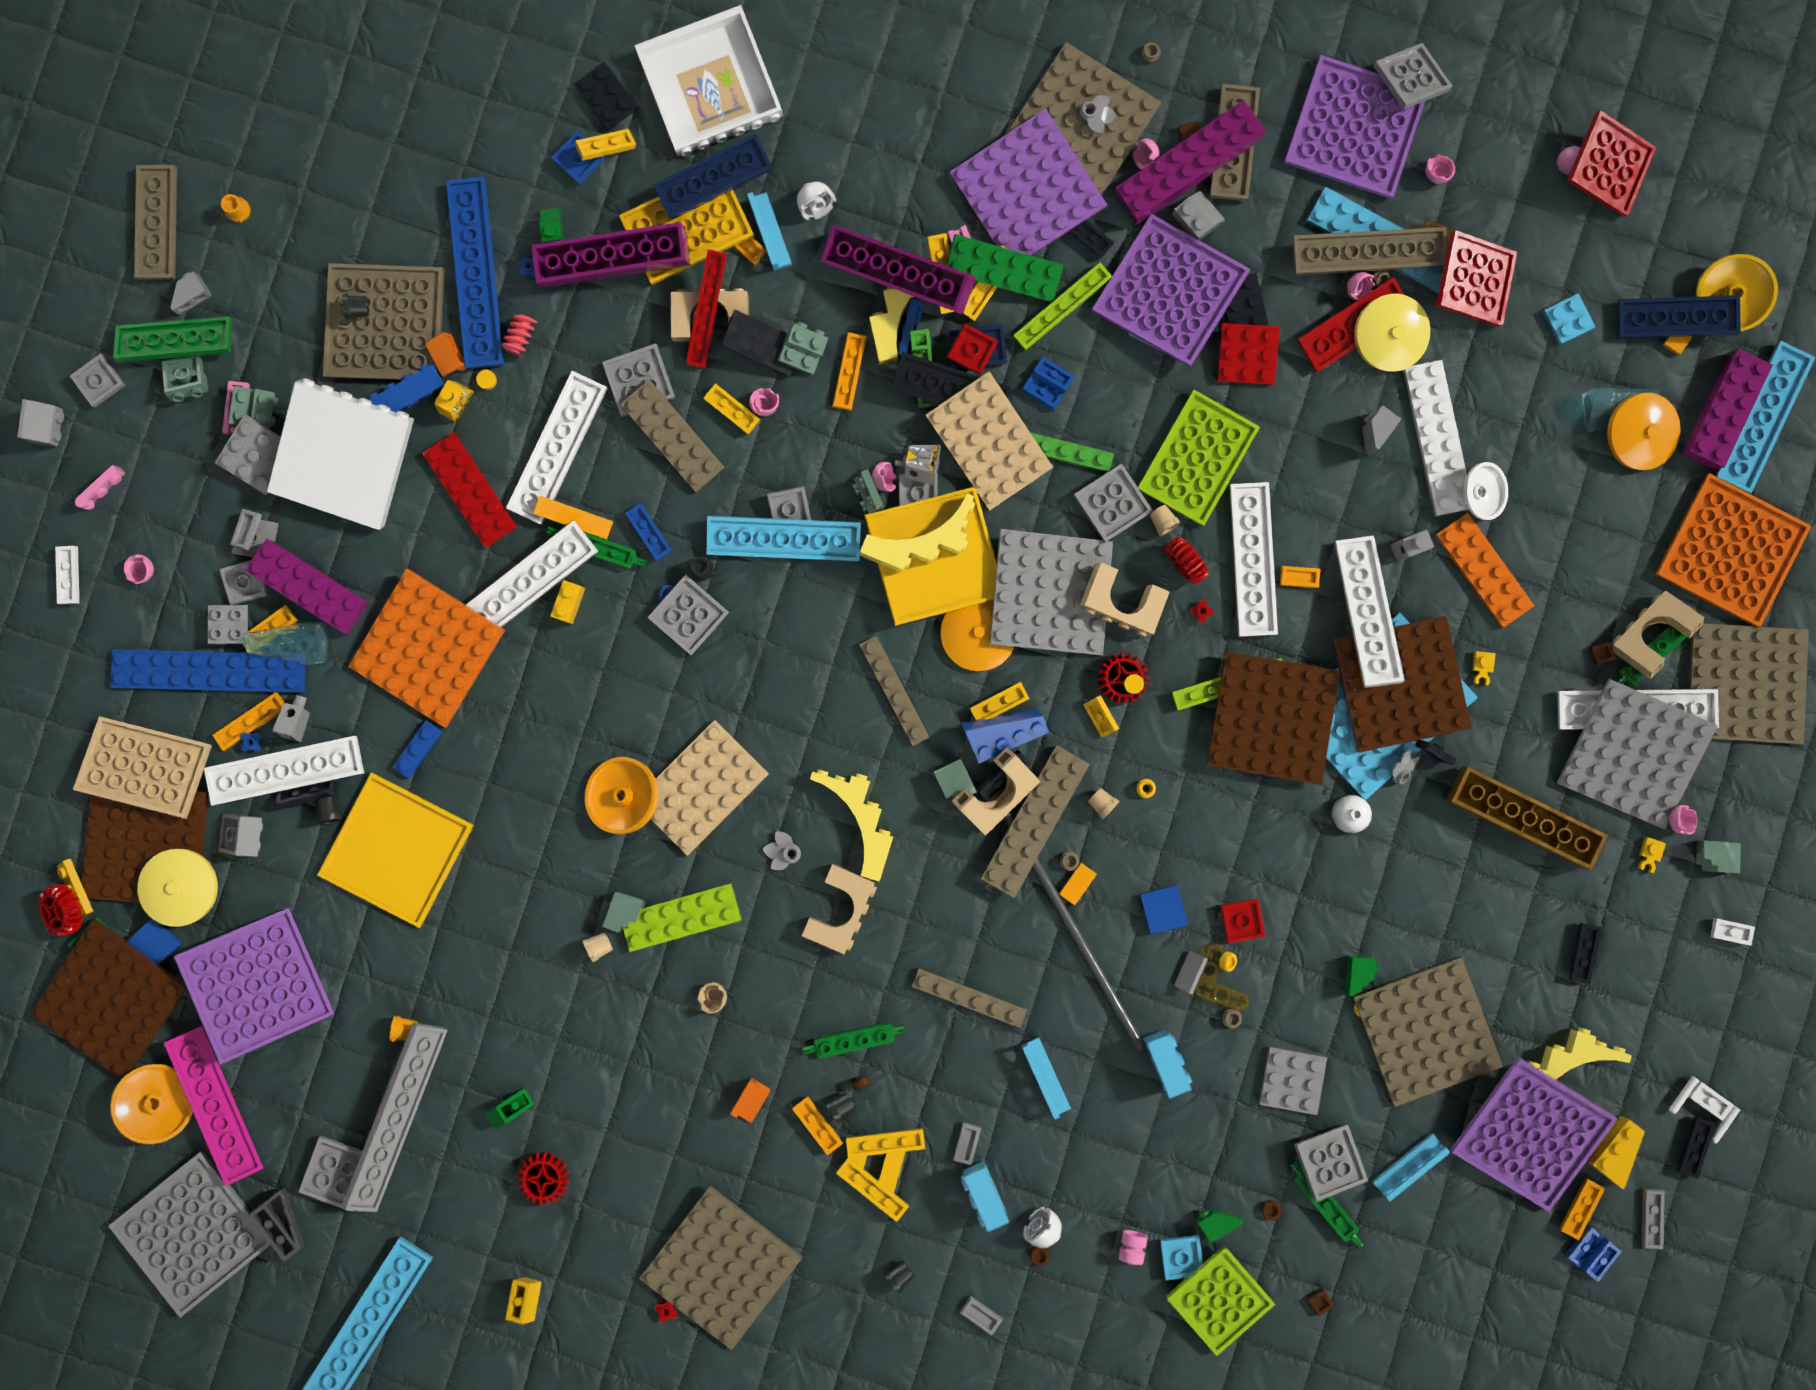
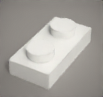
[1710,918,1755,946]

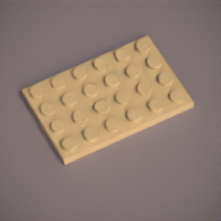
[926,372,1053,510]
[73,716,212,819]
[650,720,769,856]

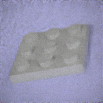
[1374,43,1453,110]
[602,343,675,417]
[215,414,281,495]
[1073,464,1153,542]
[648,574,729,656]
[1259,1046,1327,1115]
[1294,1124,1368,1201]
[299,1135,363,1212]

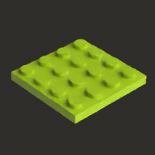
[1166,1245,1275,1356]

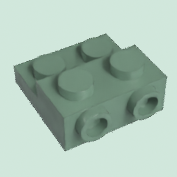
[777,322,828,375]
[162,355,208,402]
[228,386,278,429]
[852,469,884,514]

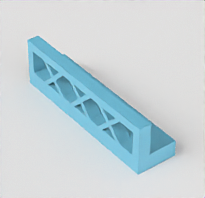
[747,192,792,271]
[1021,1037,1071,1119]
[1372,1133,1450,1202]

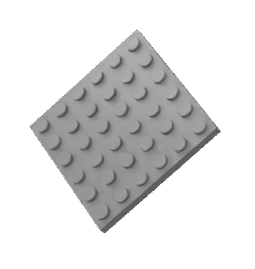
[989,529,1113,656]
[1557,678,1718,829]
[108,1151,270,1318]

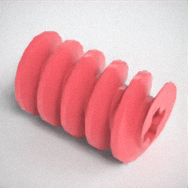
[501,314,537,357]

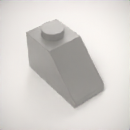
[170,271,212,315]

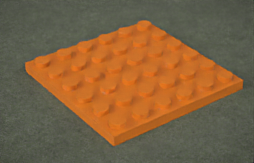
[1655,473,1811,627]
[348,569,505,728]

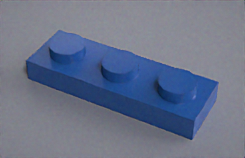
[898,299,923,356]
[625,503,673,562]
[393,720,443,778]

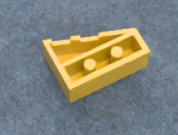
[1586,1115,1645,1190]

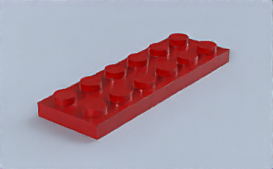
[1297,277,1404,372]
[422,432,518,548]

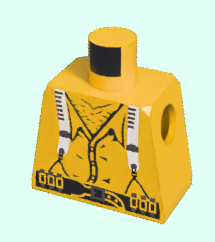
[434,380,474,423]

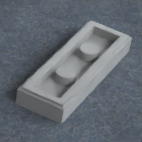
[1641,1188,1665,1249]

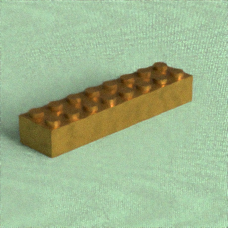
[1445,767,1608,870]

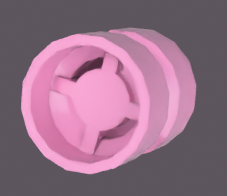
[1118,1230,1148,1265]

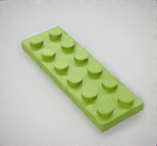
[623,883,742,952]

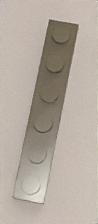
[859,636,929,746]
[912,968,1027,1028]

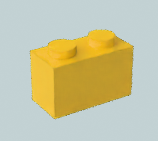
[551,580,585,624]
[506,1277,542,1324]

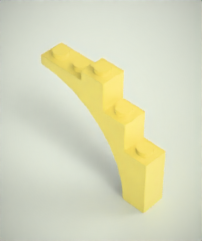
[870,287,914,365]
[859,493,975,573]
[810,769,893,881]
[1529,1027,1632,1080]

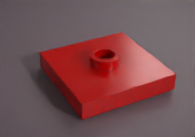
[947,323,998,376]
[1220,898,1266,943]

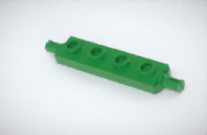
[546,525,647,569]
[1617,625,1687,686]
[802,1022,906,1058]
[1290,1161,1363,1249]

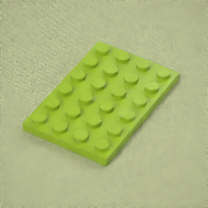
[1138,390,1260,527]

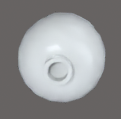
[797,182,836,220]
[1331,795,1372,833]
[1023,1207,1062,1248]

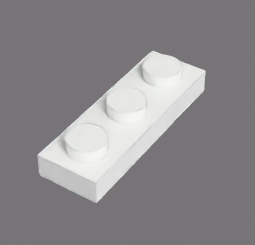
[55,546,80,605]

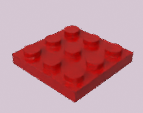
[1217,323,1280,384]

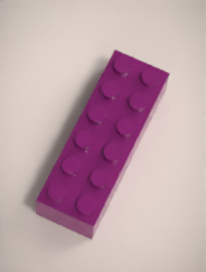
[1681,348,1773,471]
[245,538,370,634]

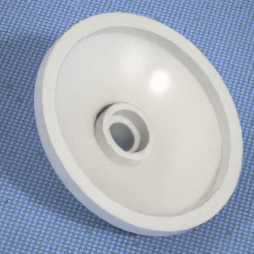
[1464,462,1508,520]

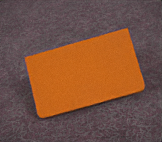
[425,332,466,377]
[730,1077,771,1123]

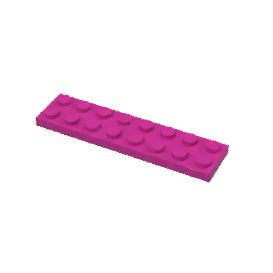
[164,1026,264,1186]

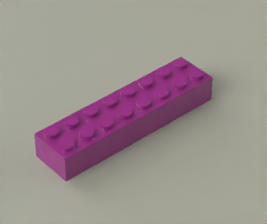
[1116,100,1266,225]
[531,222,691,288]
[821,225,976,314]

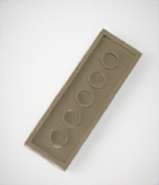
[1209,84,1260,201]
[134,165,177,280]
[620,379,725,492]

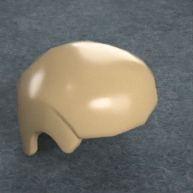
[697,982,727,1014]

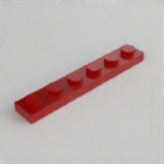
[686,249,728,368]

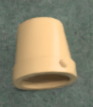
[1149,505,1180,536]
[1088,788,1120,820]
[582,932,613,963]

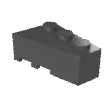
[248,1187,304,1262]

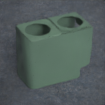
[933,759,977,798]
[1695,840,1741,873]
[602,891,646,933]

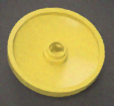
[1354,294,1430,372]
[138,849,218,927]

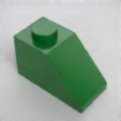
[539,208,564,243]
[1345,955,1378,996]
[485,1088,535,1129]
[1196,1209,1244,1243]

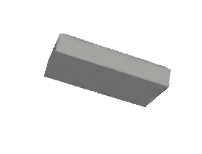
[230,509,262,551]
[1174,950,1208,994]
[953,1122,981,1166]
[960,1296,1003,1336]

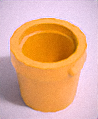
[221,194,251,223]
[390,1016,418,1042]

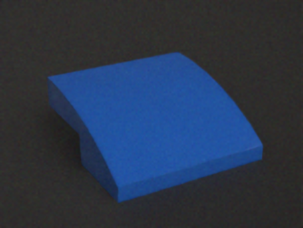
[1021,357,1075,411]
[1140,885,1188,935]
[127,919,182,965]
[1565,1225,1622,1282]

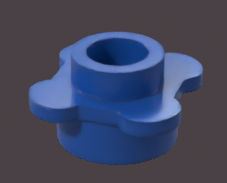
[519,256,535,276]
[241,732,261,751]

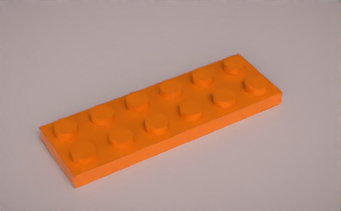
[1435,513,1534,628]

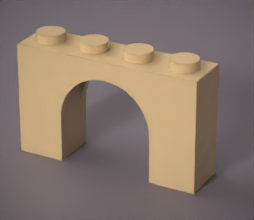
[671,288,749,342]
[1079,562,1169,637]
[1612,590,1704,679]
[952,747,1040,836]
[802,864,877,954]

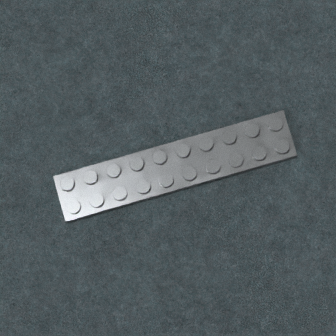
[341,1023,448,1212]

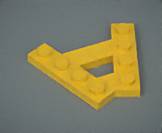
[927,233,1007,321]
[836,1128,925,1222]

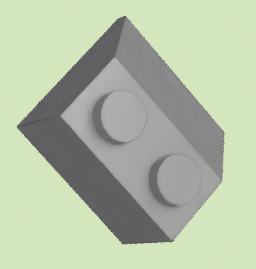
[1171,191,1225,241]
[17,399,64,447]
[1362,406,1401,456]
[218,813,263,856]

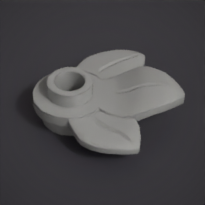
[1080,95,1117,133]
[1392,750,1420,784]
[763,832,801,870]

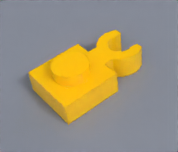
[1472,651,1495,686]
[1638,837,1666,873]

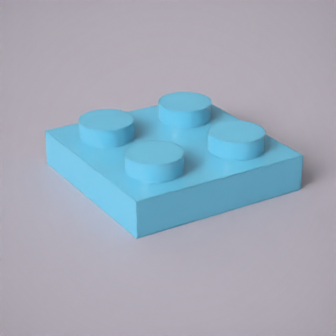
[1542,293,1595,345]
[1160,1235,1203,1280]

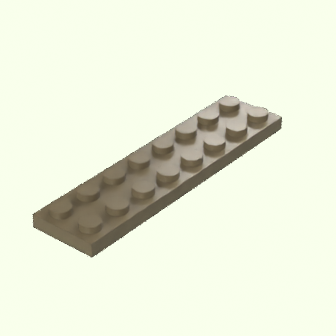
[1292,227,1448,275]
[980,745,1090,898]

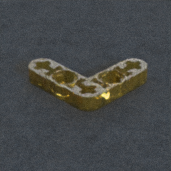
[1194,943,1249,1010]

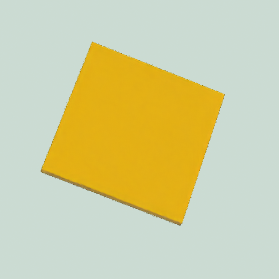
[864,487,997,626]
[317,773,474,928]

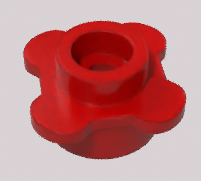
[1191,600,1214,623]
[655,1301,677,1323]

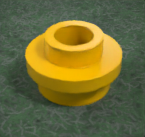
[1136,779,1156,798]

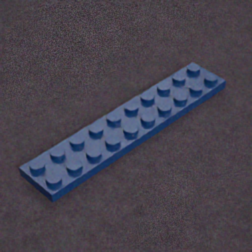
[446,177,505,369]
[111,649,306,693]

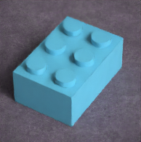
[1142,1029,1192,1098]
[961,1160,1009,1232]

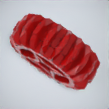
[1164,536,1209,585]
[1097,652,1150,704]
[37,884,84,937]
[517,1151,570,1205]

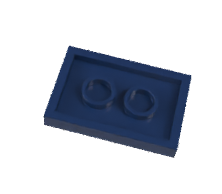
[946,325,1007,369]

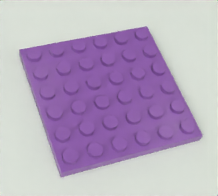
[1284,55,1425,199]
[950,109,1107,256]
[1092,214,1250,368]
[174,908,335,1064]
[1451,1057,1617,1211]

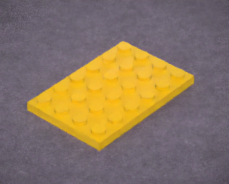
[619,190,754,285]

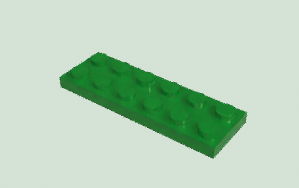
[946,234,1064,302]
[113,316,233,362]

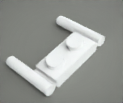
[1669,1076,1740,1144]

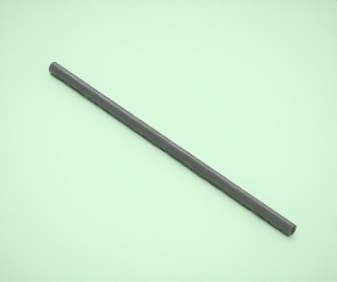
[1004,812,1146,1051]

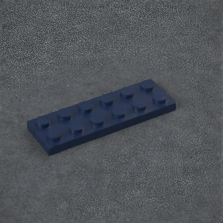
[653,133,773,220]
[1618,295,1741,339]

